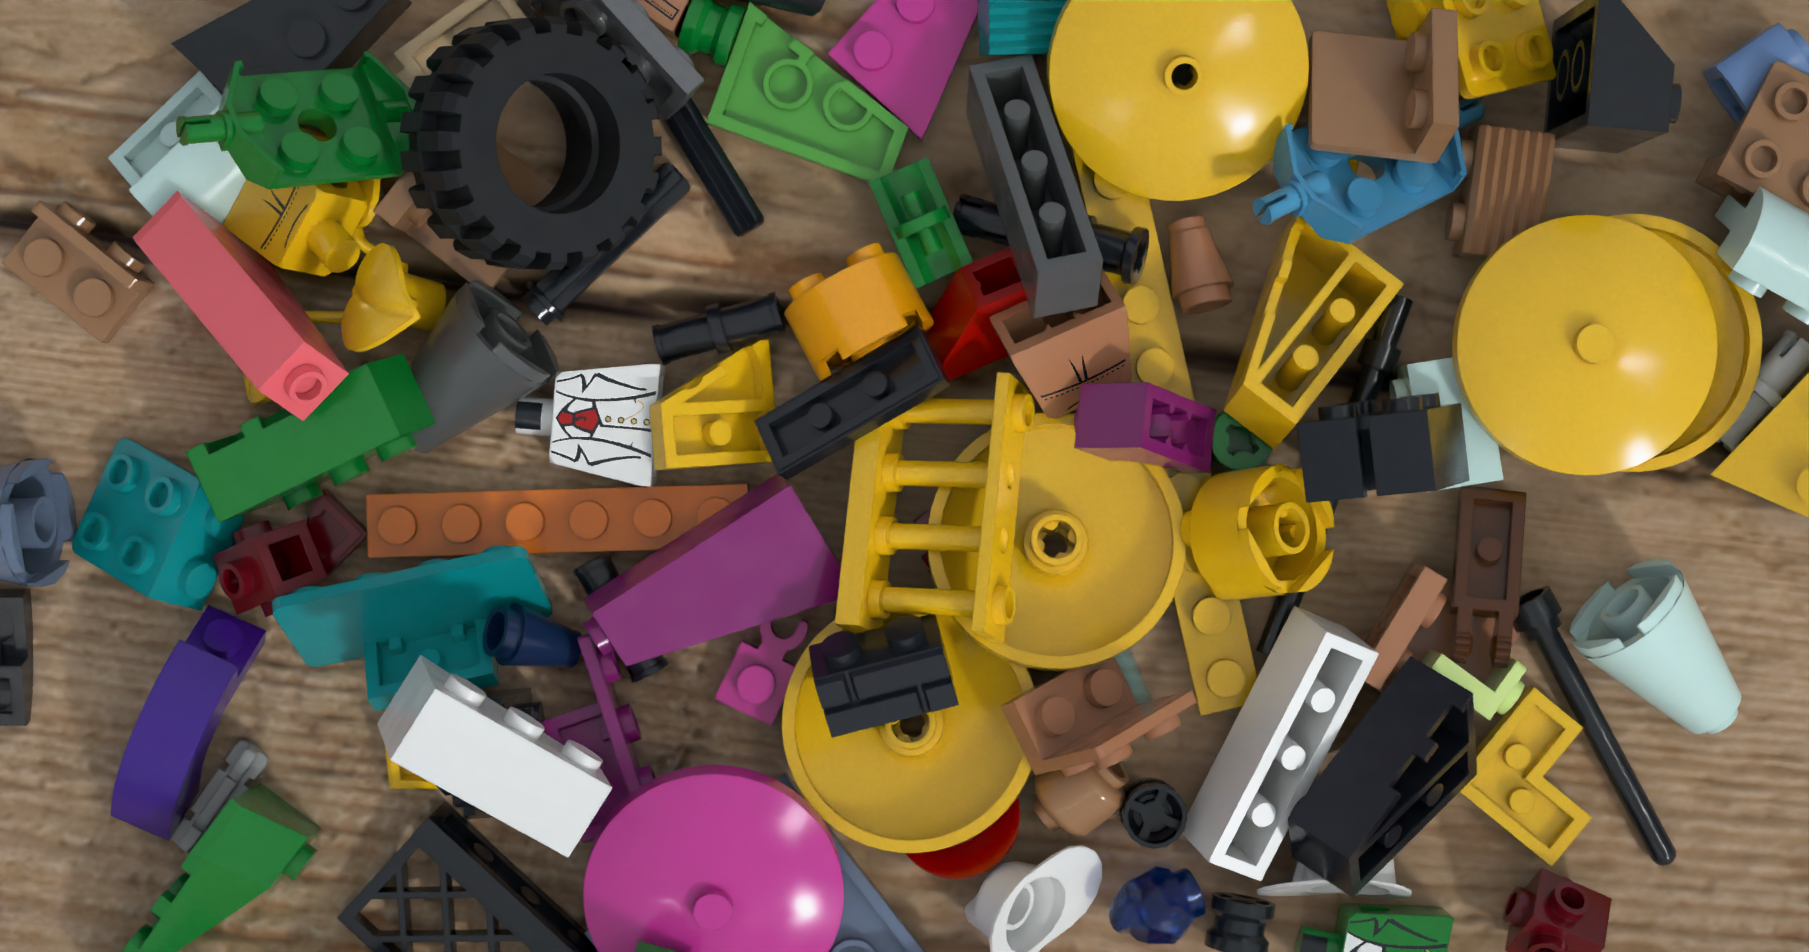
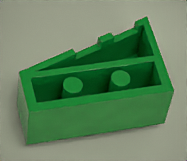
[185,353,436,523]

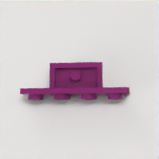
[542,633,656,844]

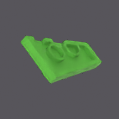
[706,2,908,183]

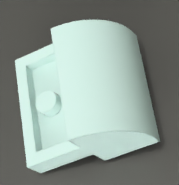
[108,71,246,224]
[1714,186,1809,325]

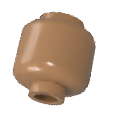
[1032,762,1129,836]

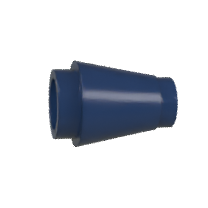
[483,603,582,668]

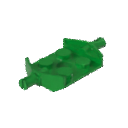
[176,51,416,190]

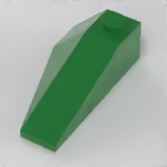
[122,783,321,952]

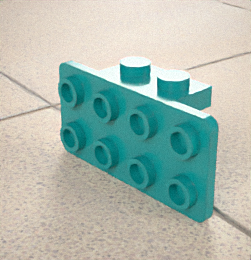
[272,545,553,711]

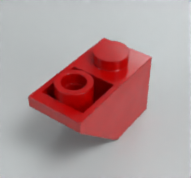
[927,247,1027,380]

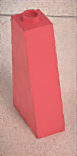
[133,191,349,421]

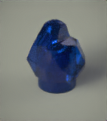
[1109,866,1206,944]

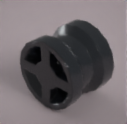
[1204,892,1276,952]

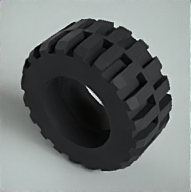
[400,16,662,270]

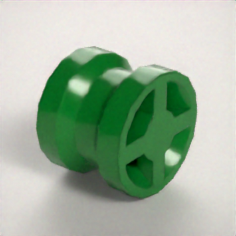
[677,0,747,68]
[1211,411,1273,470]

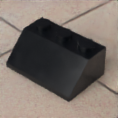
[1544,0,1682,153]

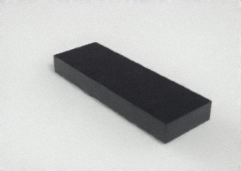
[754,325,952,480]

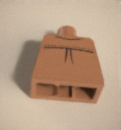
[989,269,1132,419]

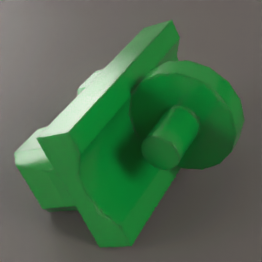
[869,157,973,289]

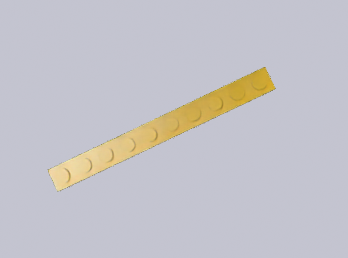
[1069,144,1257,716]

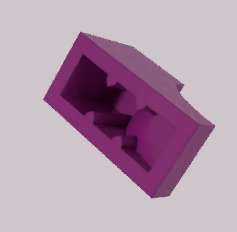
[1074,382,1216,473]

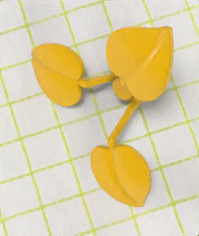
[243,178,446,408]

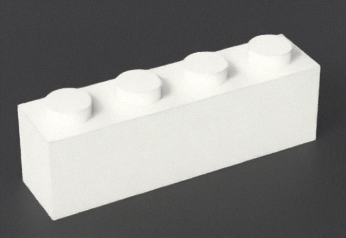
[1182,606,1379,881]

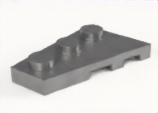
[516,0,704,120]

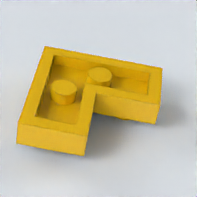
[1460,685,1592,867]

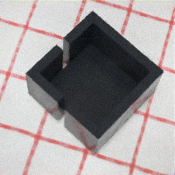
[1297,393,1470,503]

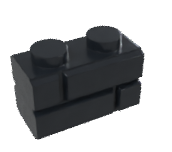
[809,615,959,738]

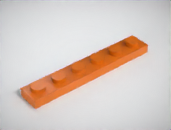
[366,484,749,558]

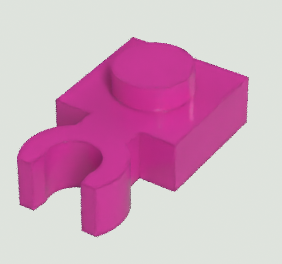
[714,619,808,726]

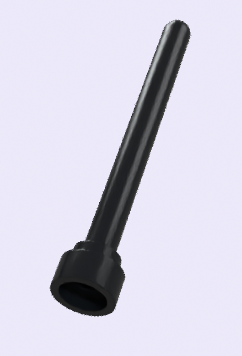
[1513,586,1676,866]

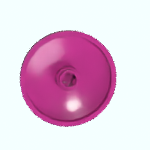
[583,765,844,952]

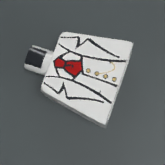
[515,364,666,487]

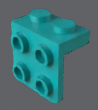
[72,438,246,611]

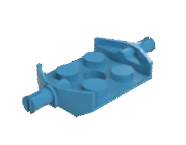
[1253,98,1485,244]

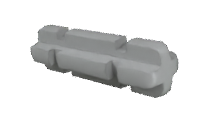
[172,739,269,853]

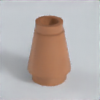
[1167,216,1234,315]

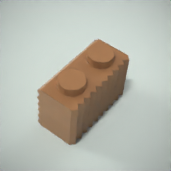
[1445,125,1556,260]

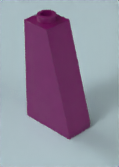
[582,474,841,666]

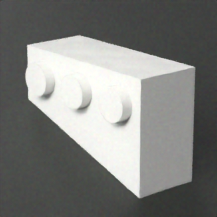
[377,655,612,858]

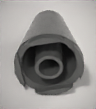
[408,280,559,453]

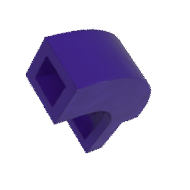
[111,605,266,841]

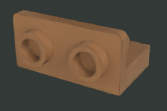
[2,200,155,343]

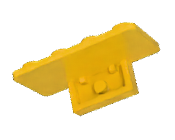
[1386,0,1557,99]

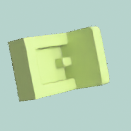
[1421,649,1527,721]

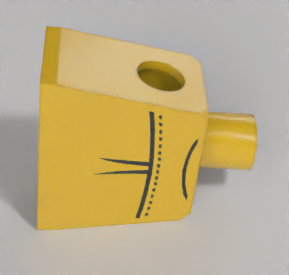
[223,128,367,277]

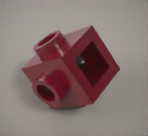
[213,519,328,617]
[1503,868,1612,952]

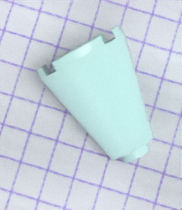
[1570,558,1742,734]

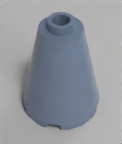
[0,458,76,587]

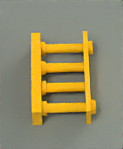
[835,372,1035,643]

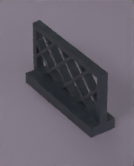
[337,801,598,952]

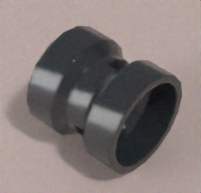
[1119,777,1187,849]

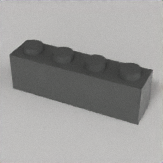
[966,54,1103,318]

